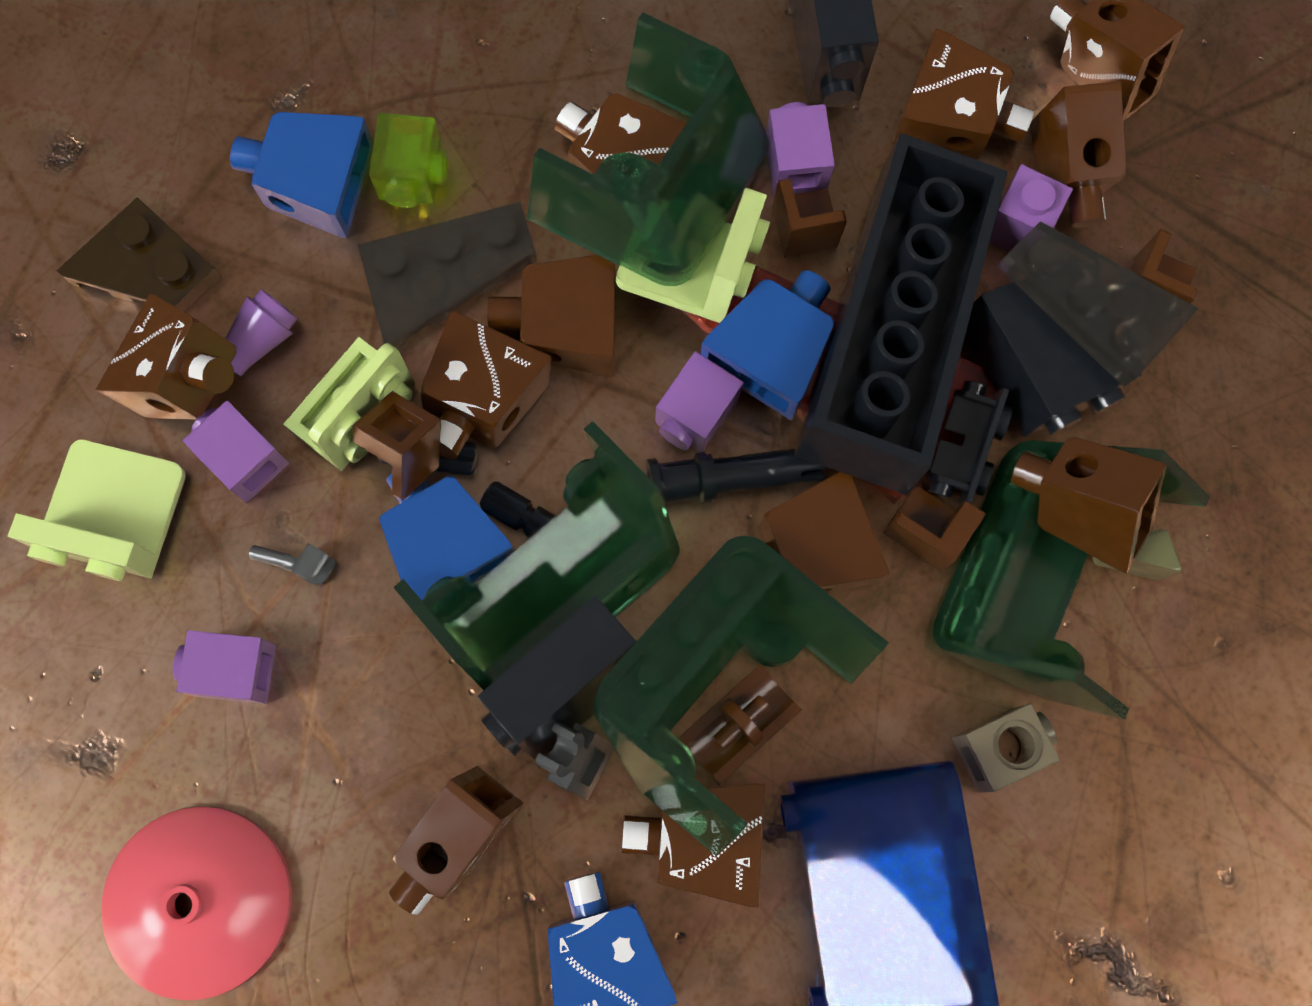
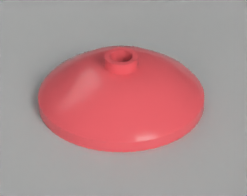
[101,807,292,1000]

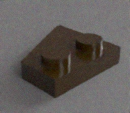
[56,197,221,312]

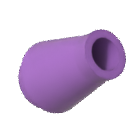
[225,289,298,376]

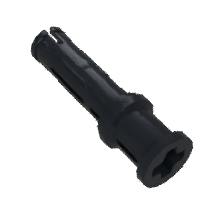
[646,449,826,511]

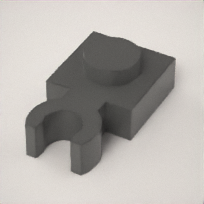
[535,722,616,800]

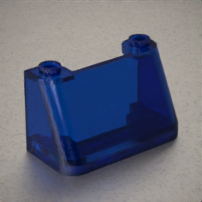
[780,760,999,1006]

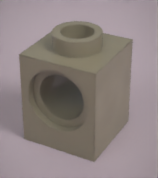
[951,704,1060,793]

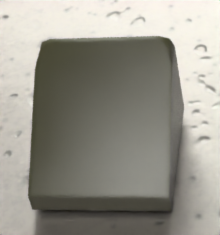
[1092,528,1182,580]

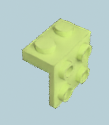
[616,187,770,323]
[283,337,415,471]
[7,440,186,581]

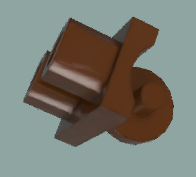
[678,664,801,785]

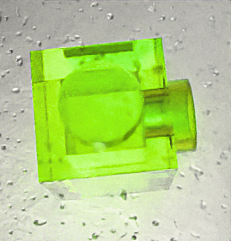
[369,113,448,208]

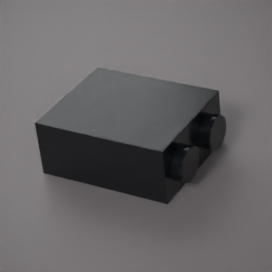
[790,0,879,107]
[965,258,1141,438]
[477,595,647,760]

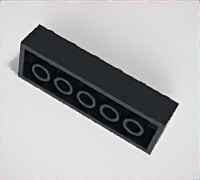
[794,133,1008,495]

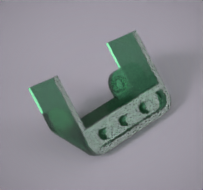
[527,12,770,286]
[393,421,680,691]
[933,440,1210,720]
[593,536,889,857]

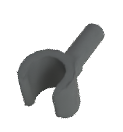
[249,543,337,586]

